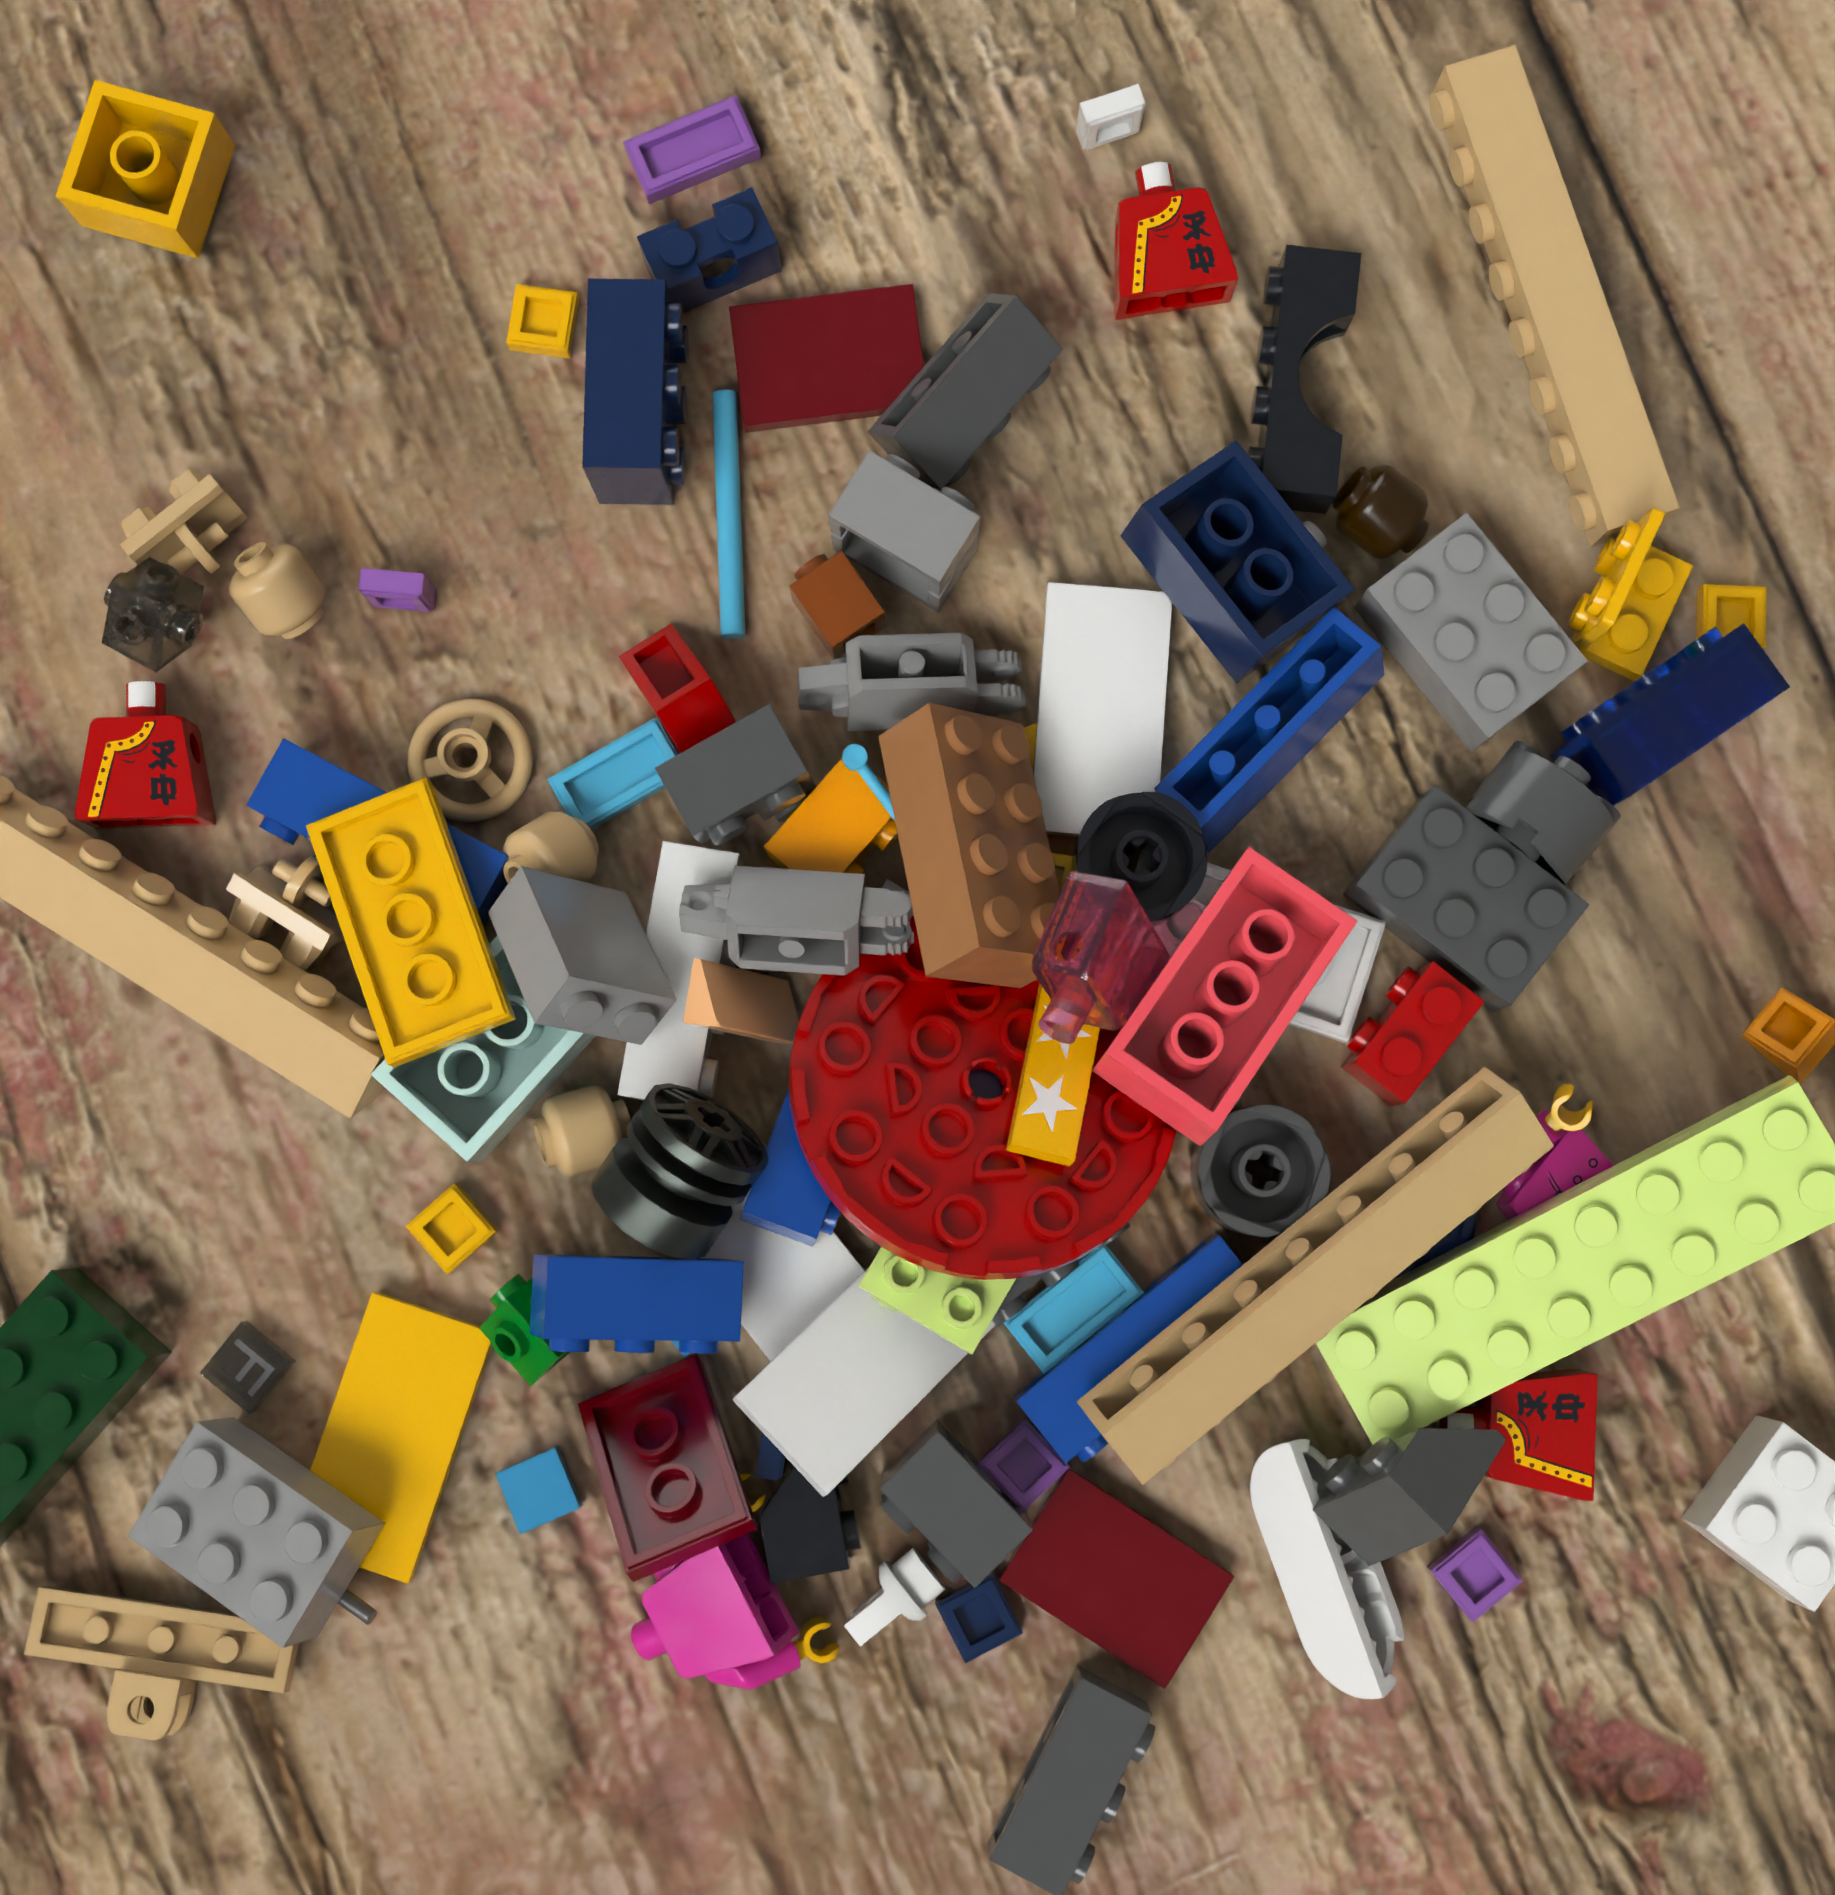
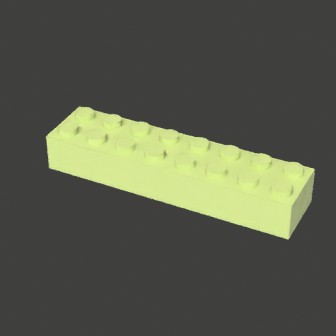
[1316,1075,1835,1445]

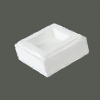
[1076,84,1146,150]

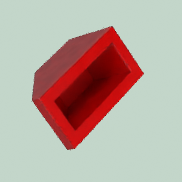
[619,623,736,753]

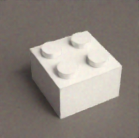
[1681,1415,1835,1612]

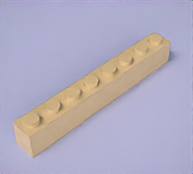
[1429,44,1680,547]
[0,775,385,1119]
[1076,1067,1554,1485]

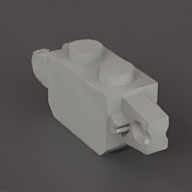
[797,633,1026,731]
[679,865,914,976]

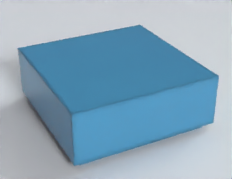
[495,1445,583,1534]

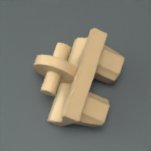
[120,468,248,588]
[226,856,345,970]

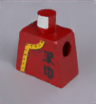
[1114,162,1238,320]
[75,681,216,829]
[1439,1369,1598,1501]

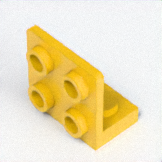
[1567,507,1693,681]

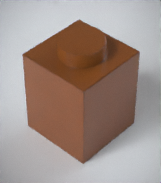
[789,550,886,660]

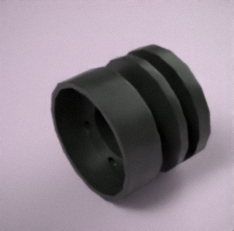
[591,1083,769,1260]

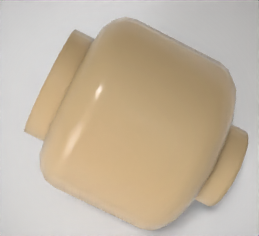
[229,542,326,639]
[503,811,598,883]
[532,1085,631,1177]

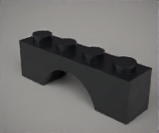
[1247,245,1361,514]

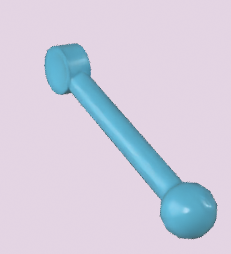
[842,744,895,821]

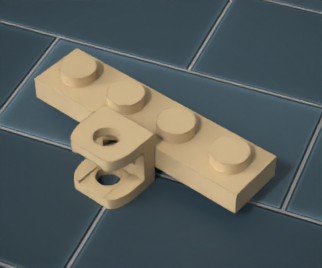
[24,1586,299,1740]

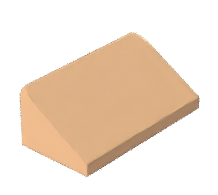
[683,958,799,1044]

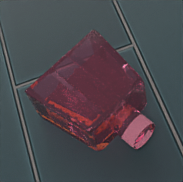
[1032,871,1170,1044]

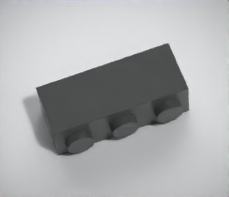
[867,293,1063,490]
[988,1665,1155,1895]

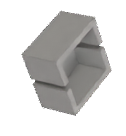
[828,450,980,613]

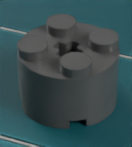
[1465,741,1621,885]
[1190,1105,1331,1237]

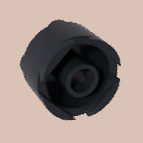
[1071,792,1207,930]

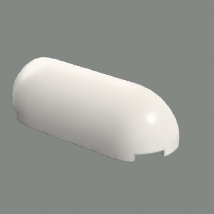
[1250,1439,1404,1699]

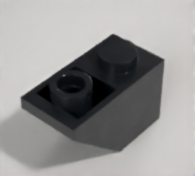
[759,1466,861,1584]

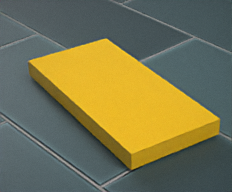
[306,777,516,1068]
[310,1292,492,1584]

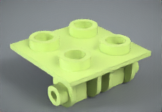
[858,1247,1016,1355]

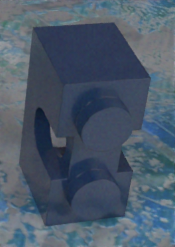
[637,187,782,314]

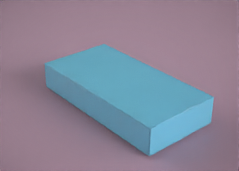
[547,717,678,830]
[1004,1245,1144,1374]

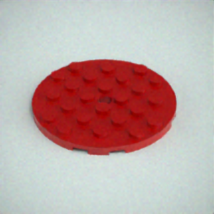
[789,916,1176,1280]

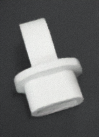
[844,1548,945,1646]

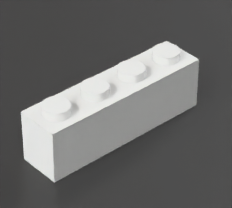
[617,841,744,1101]

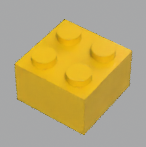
[56,80,236,259]

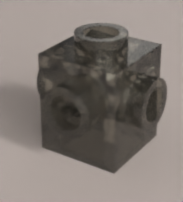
[102,557,204,673]

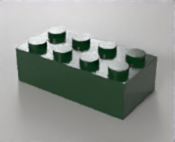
[0,1268,172,1547]

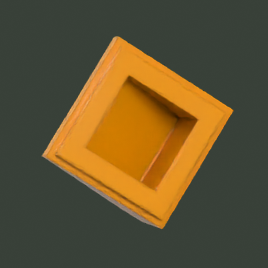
[1742,987,1835,1084]

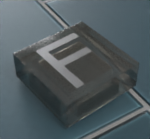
[200,1321,296,1414]

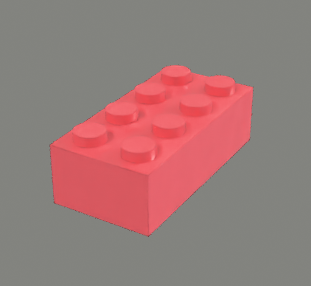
[1092,846,1358,1146]

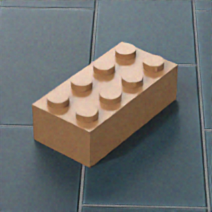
[878,702,1074,988]

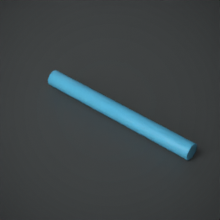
[712,389,746,639]

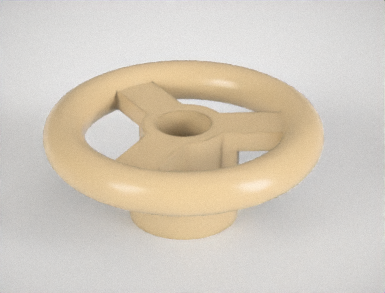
[408,699,533,822]

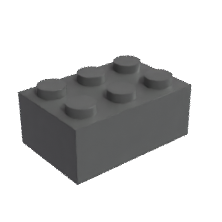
[1343,785,1590,1011]

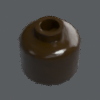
[1332,465,1429,559]

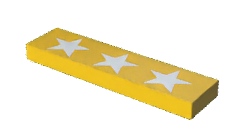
[1006,906,1119,1167]

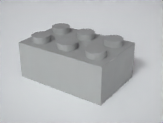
[1354,513,1588,752]
[128,1417,385,1648]

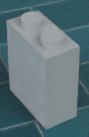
[488,866,677,1045]

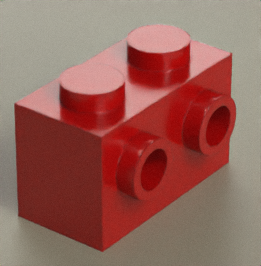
[1340,961,1485,1106]

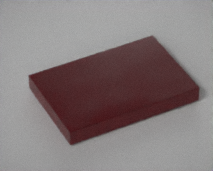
[729,284,924,433]
[578,1353,758,1582]
[999,1468,1234,1689]

